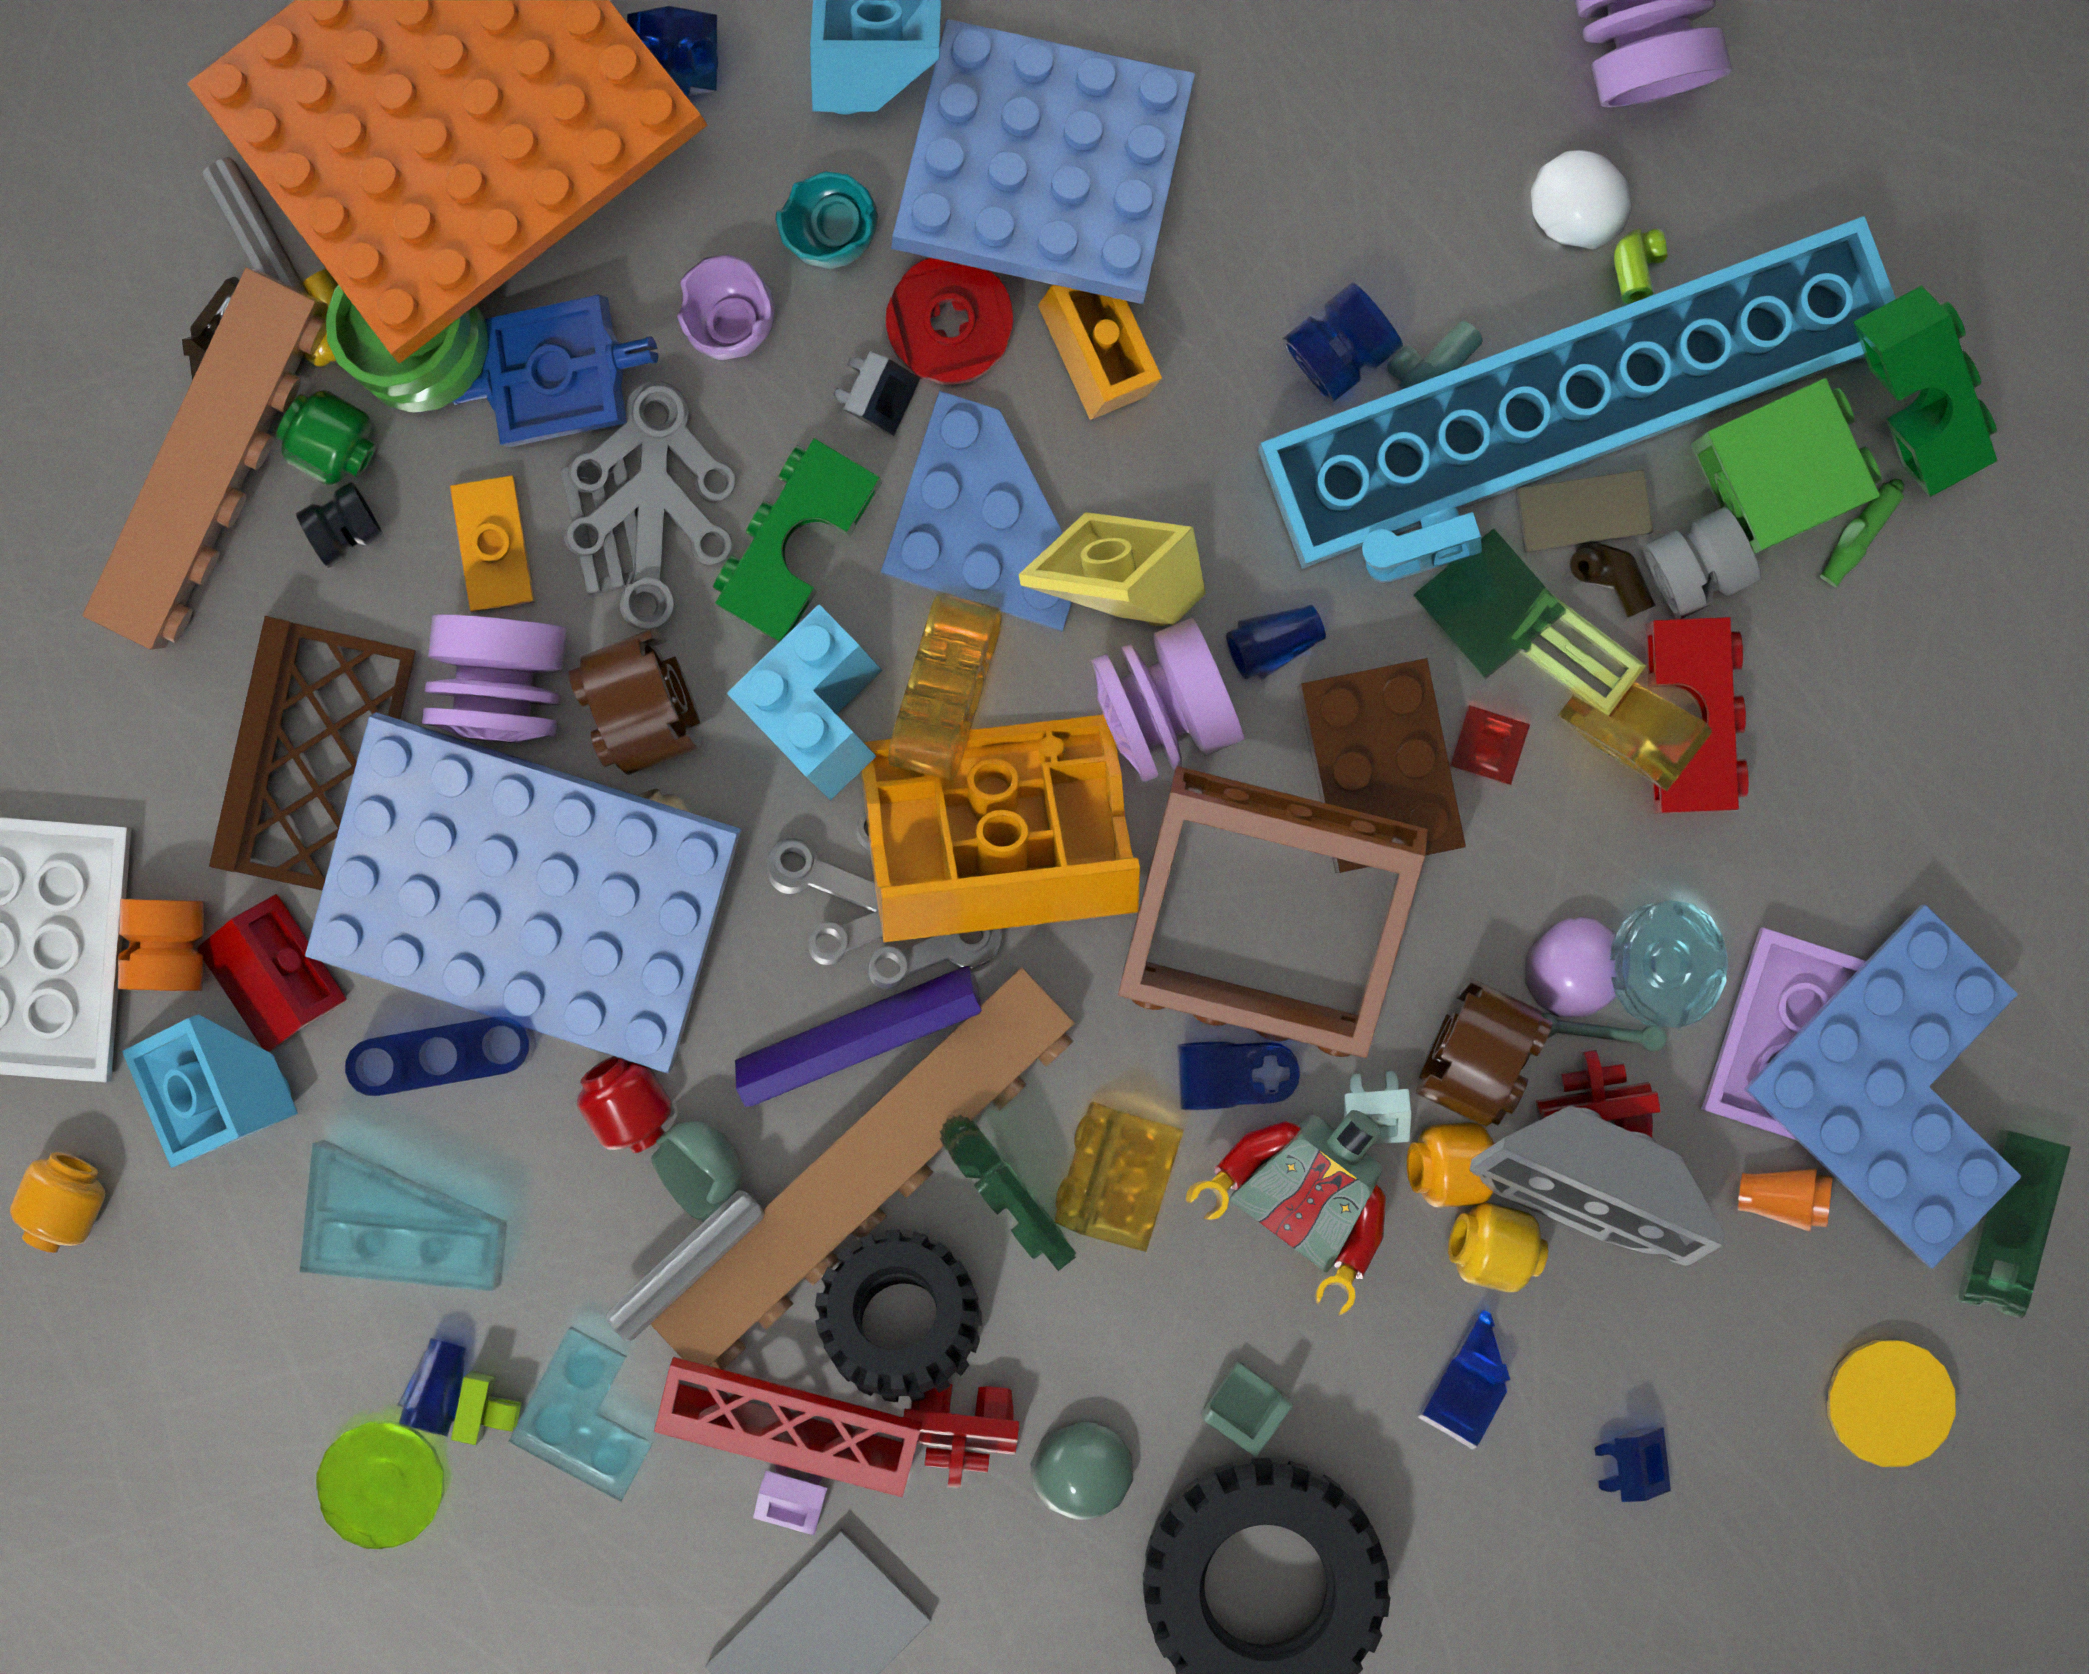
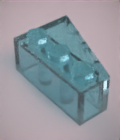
[300,1140,507,1291]

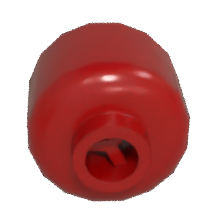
[576,1056,672,1153]

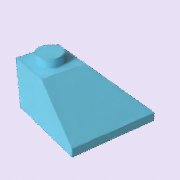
[810,0,941,115]
[122,1014,298,1168]

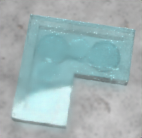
[508,1326,653,1502]

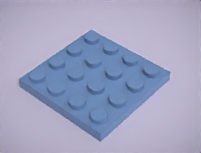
[891,19,1195,304]

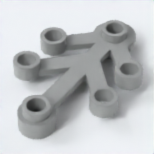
[564,381,736,630]
[766,811,1002,989]

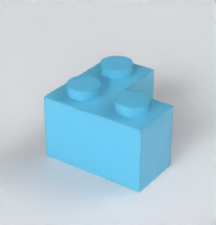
[727,604,883,801]

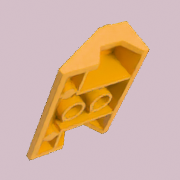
[861,715,1140,942]

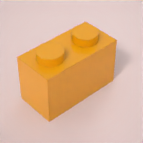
[1038,285,1162,420]

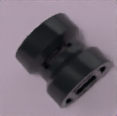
[296,482,384,568]

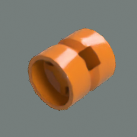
[118,899,205,991]

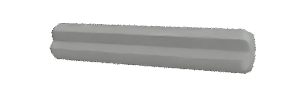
[203,157,307,293]
[606,1190,765,1341]

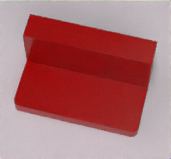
[198,894,347,1052]

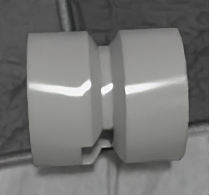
[1643,506,1762,619]

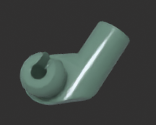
[1387,321,1483,389]

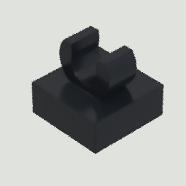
[833,351,920,436]

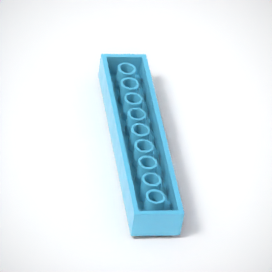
[1257,216,1896,569]

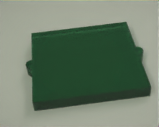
[1413,529,1566,680]

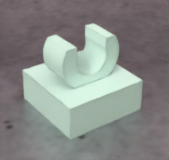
[1344,1071,1411,1145]

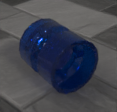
[1282,282,1404,403]

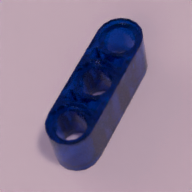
[345,1016,536,1096]

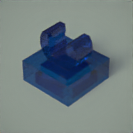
[1594,1427,1671,1502]

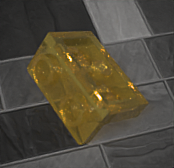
[1055,1102,1184,1252]

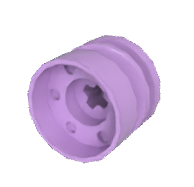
[1575,0,1733,108]
[422,614,567,743]
[1092,617,1245,783]

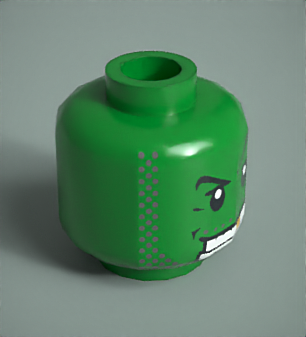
[276,390,376,485]

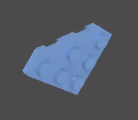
[881,391,1072,632]

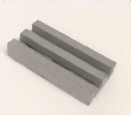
[560,457,637,595]

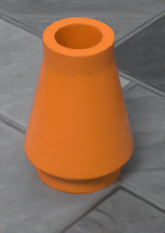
[1738,1168,1833,1232]

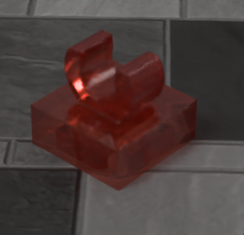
[1449,705,1530,786]

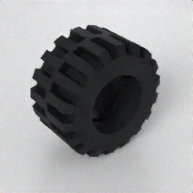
[815,1230,982,1403]

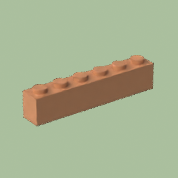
[82,267,327,650]

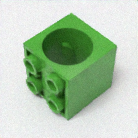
[1690,378,1882,554]

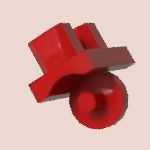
[1536,1050,1661,1137]
[902,1383,1020,1488]

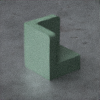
[1201,1361,1293,1457]

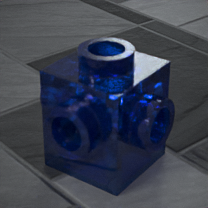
[627,6,718,101]

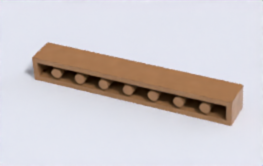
[650,967,1075,1370]

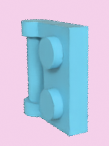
[1362,507,1482,583]

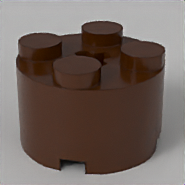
[569,628,703,775]
[1416,977,1553,1127]

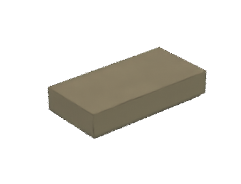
[1516,469,1653,553]

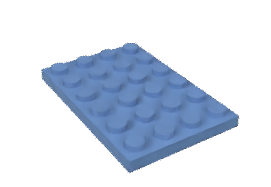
[305,712,742,1074]

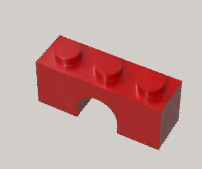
[1645,617,1749,814]

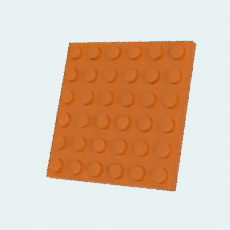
[187,0,708,364]

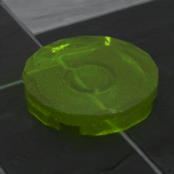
[316,1421,444,1549]

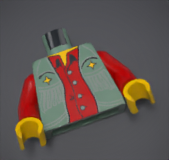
[1186,1110,1386,1316]

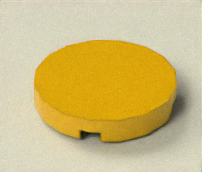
[1827,1339,1956,1467]

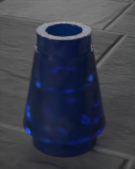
[1226,604,1326,679]
[397,1338,467,1437]

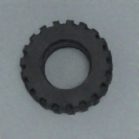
[1143,1458,1391,1674]

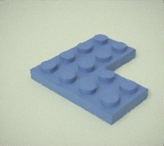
[1744,905,2022,1269]

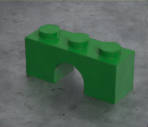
[1853,285,1998,497]
[713,438,882,643]

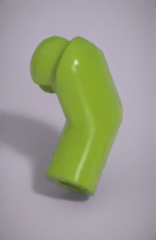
[1614,229,1668,304]

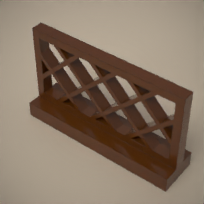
[209,616,416,890]

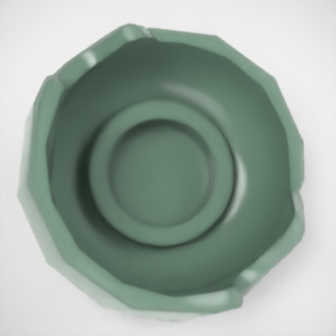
[651,1121,742,1222]
[1030,1422,1134,1520]

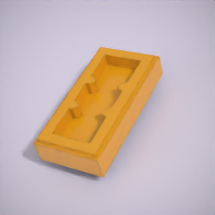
[450,475,535,613]

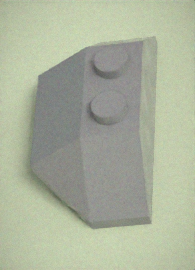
[1469,1105,1725,1266]

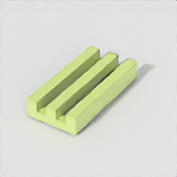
[1504,589,1646,717]

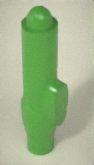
[1820,479,1904,587]

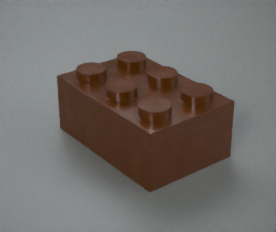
[1297,658,1466,873]

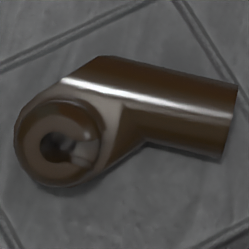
[1570,542,1656,618]

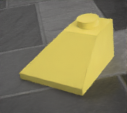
[1018,512,1206,626]

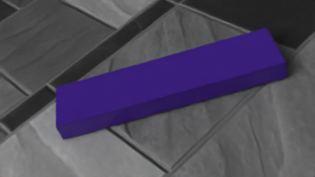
[735,966,982,1107]

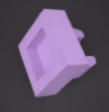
[753,1464,827,1535]

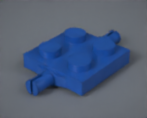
[452,294,659,447]

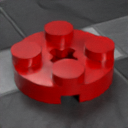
[886,258,1013,385]

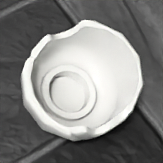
[1531,150,1632,250]

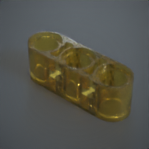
[888,593,1002,781]

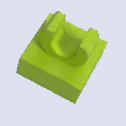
[451,1371,522,1445]

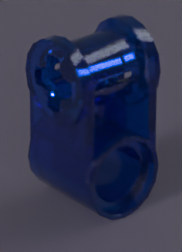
[1177,1041,1300,1110]

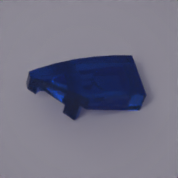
[1417,1310,1510,1449]

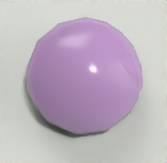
[677,254,775,361]
[1526,917,1627,1017]

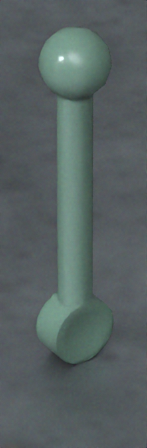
[1541,1013,1667,1051]

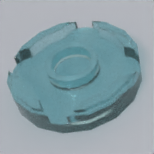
[1610,900,1728,1028]

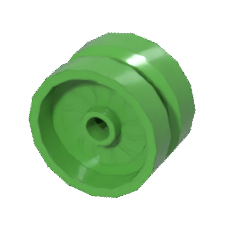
[326,285,489,413]

